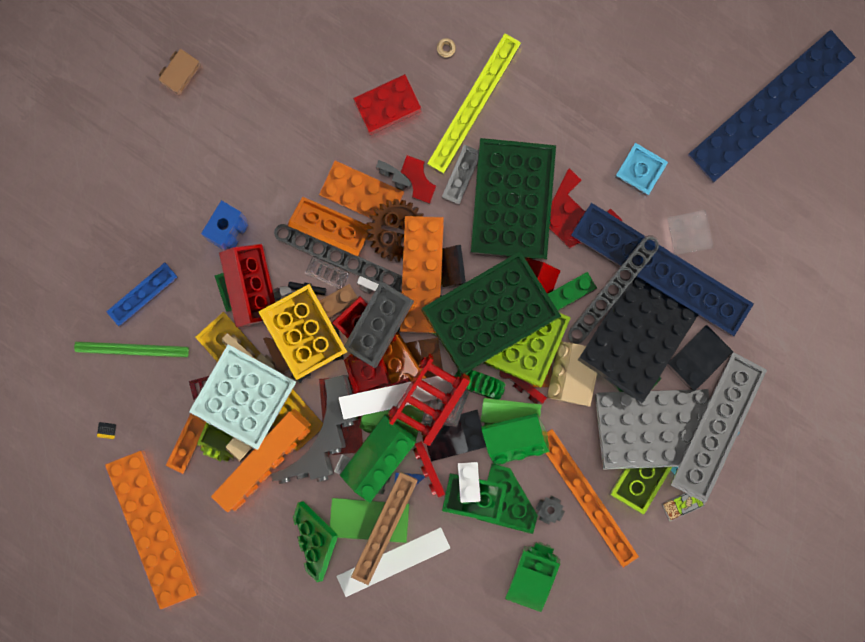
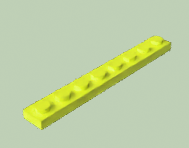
[427,33,521,174]

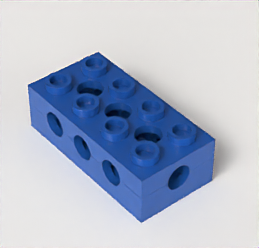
[201,200,248,251]

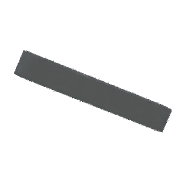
[568,235,659,344]

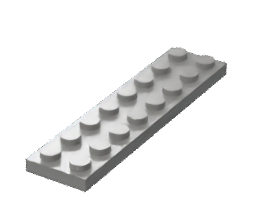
[670,352,767,503]

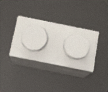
[458,462,480,503]

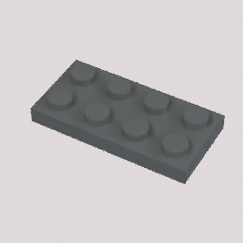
[344,281,414,368]

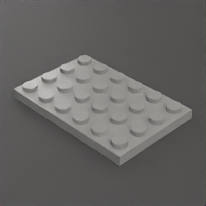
[595,389,710,469]

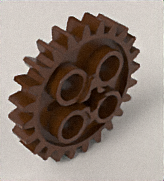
[366,199,424,262]

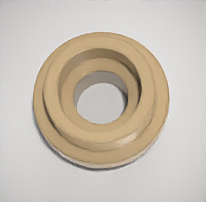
[437,38,456,58]

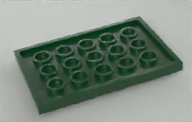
[470,138,556,260]
[421,251,561,375]

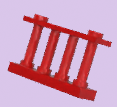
[388,353,470,446]

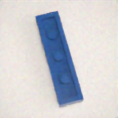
[106,262,178,327]

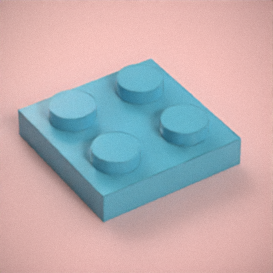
[616,143,668,195]

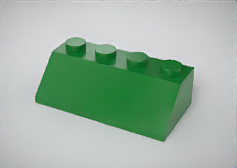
[340,415,416,503]

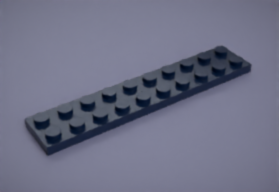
[688,30,856,183]
[571,203,754,336]

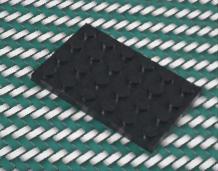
[578,277,698,403]

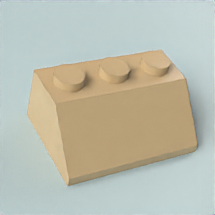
[547,341,597,406]

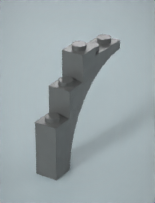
[271,375,359,484]

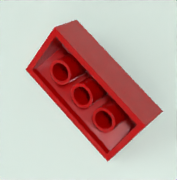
[219,244,275,328]

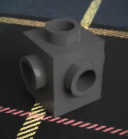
[536,495,565,524]

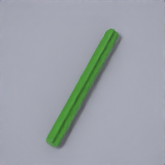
[74,342,189,357]

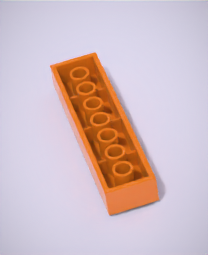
[105,450,199,610]

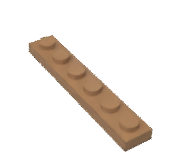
[351,471,418,585]

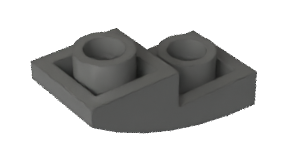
[376,160,411,190]

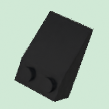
[667,324,733,392]
[423,410,486,462]

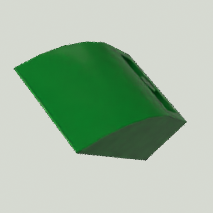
[505,542,561,612]

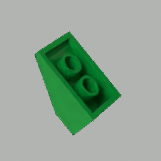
[442,473,507,523]

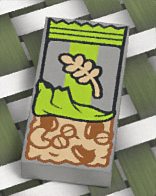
[662,493,705,521]

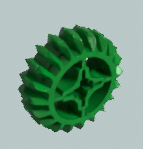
[454,370,506,400]

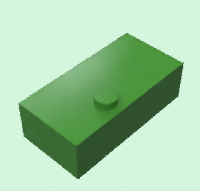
[330,498,410,543]

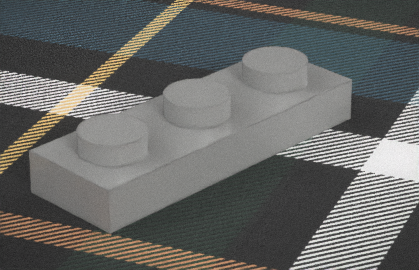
[442,144,479,205]

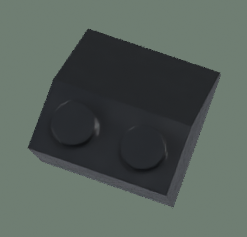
[441,245,466,289]

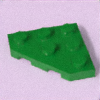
[477,463,538,534]
[293,501,338,582]

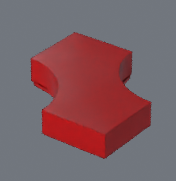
[401,155,436,204]

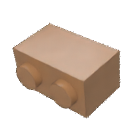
[158,49,201,95]
[319,284,357,319]

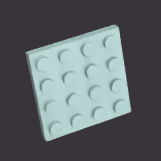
[189,344,296,450]

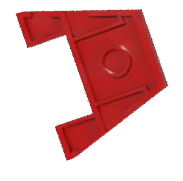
[550,168,623,249]
[344,335,411,394]

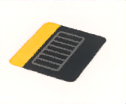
[97,422,116,439]

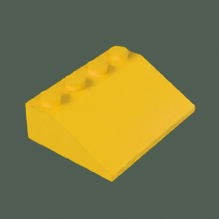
[258,284,347,380]

